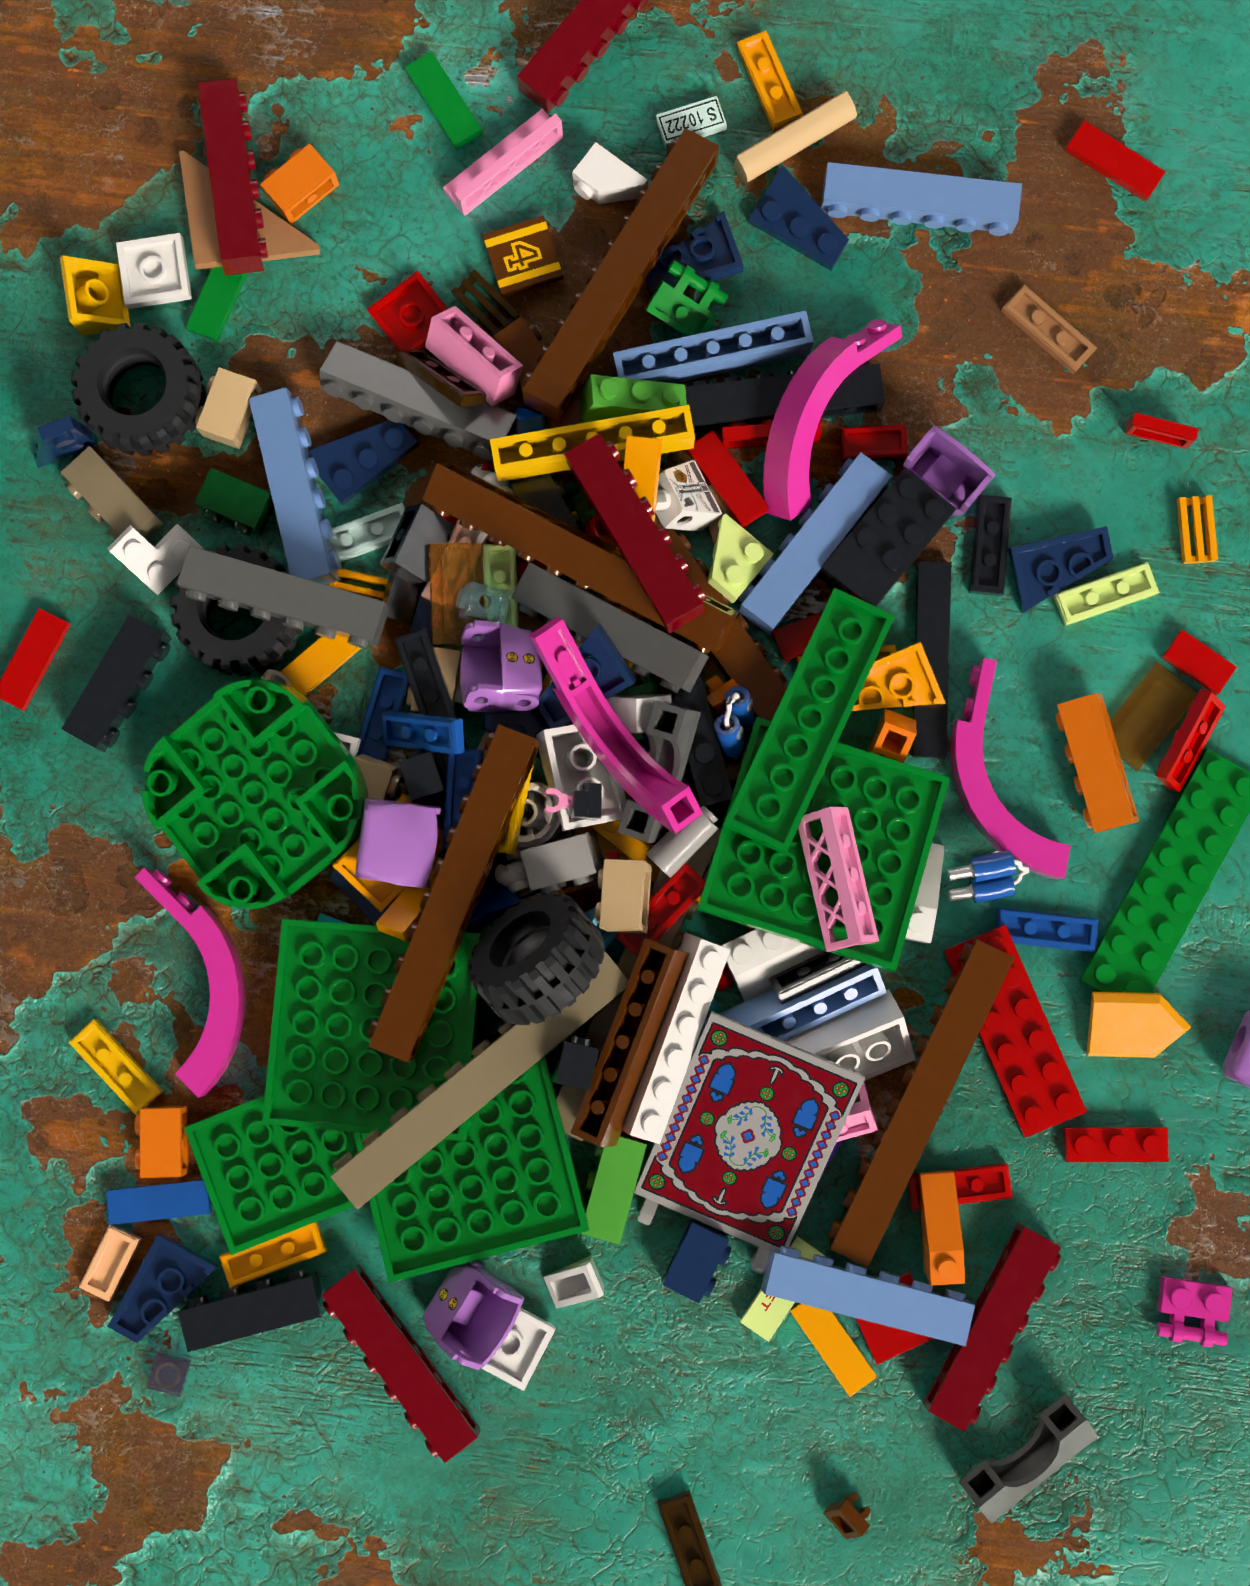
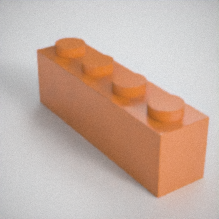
[1055,693,1139,833]

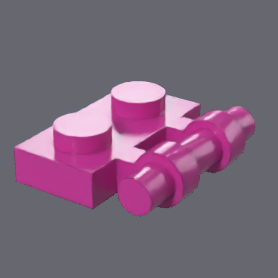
[1156,1276,1233,1347]

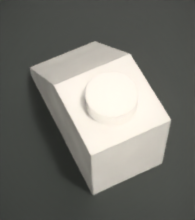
[572,142,648,204]

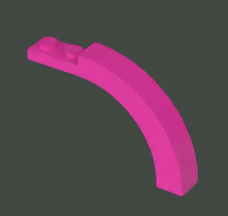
[763,320,902,521]
[529,617,703,834]
[950,658,1071,880]
[134,868,246,1098]

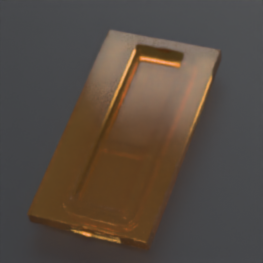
[429,542,485,646]
[1110,662,1198,772]

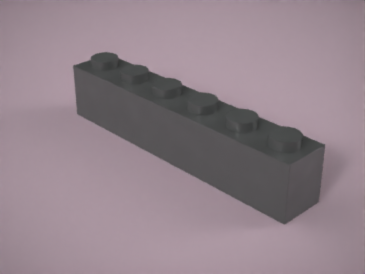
[320,341,517,461]
[177,546,389,649]
[511,562,709,693]

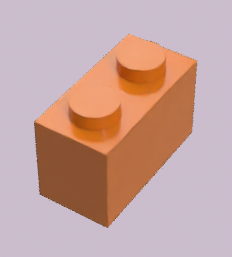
[260,143,339,225]
[135,1106,189,1178]

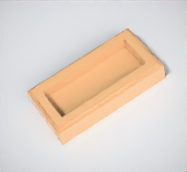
[79,1224,142,1302]

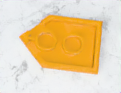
[1086,992,1191,1058]

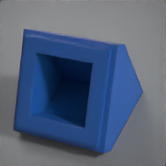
[516,407,546,434]

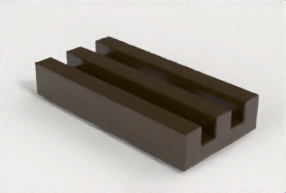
[451,269,520,335]

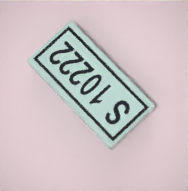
[656,96,727,149]

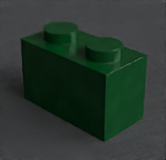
[195,468,274,536]

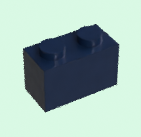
[662,1218,732,1303]

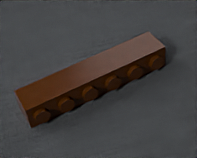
[571,938,689,1147]

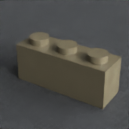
[60,446,164,540]

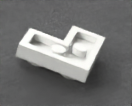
[107,524,204,595]

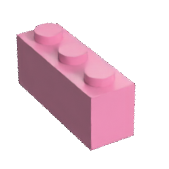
[425,306,523,407]

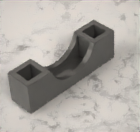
[618,700,701,843]
[959,1394,1098,1524]

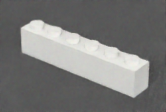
[622,932,730,1144]

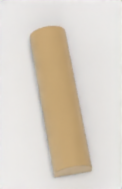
[733,91,857,183]

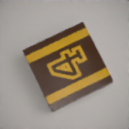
[482,215,564,298]

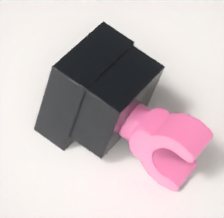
[543,783,602,821]

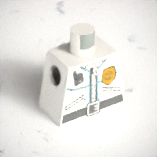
[656,460,722,531]

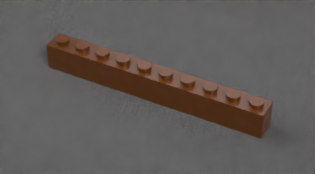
[521,128,719,422]
[422,462,739,653]
[368,724,541,1062]
[827,939,1015,1268]

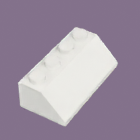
[721,929,825,1002]
[784,989,916,1081]

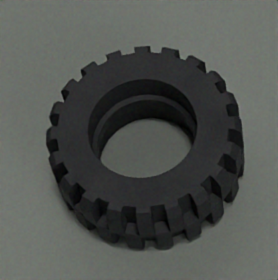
[71,322,206,456]
[170,544,303,676]
[468,892,604,1025]

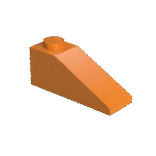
[867,708,917,763]
[919,1170,965,1286]

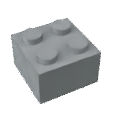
[520,830,604,893]

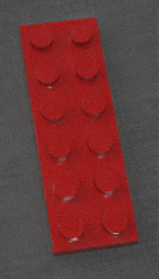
[942,925,1087,1138]

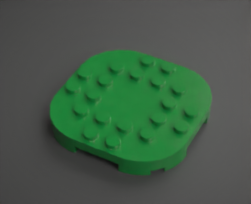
[141,679,368,909]

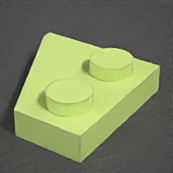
[708,513,774,603]

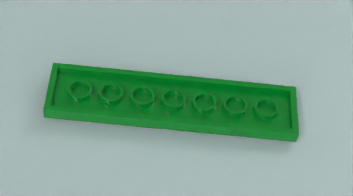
[723,588,895,855]
[1079,749,1250,993]

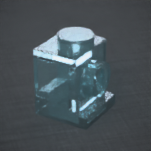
[456,582,512,624]

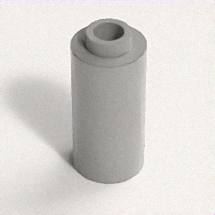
[646,805,718,878]

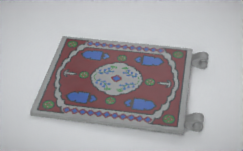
[634,1011,865,1274]

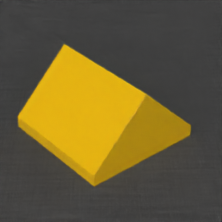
[60,255,131,336]

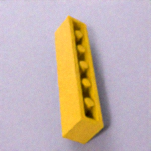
[490,405,695,482]

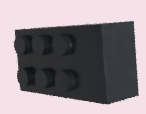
[817,468,957,607]

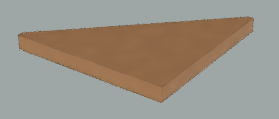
[179,151,321,270]

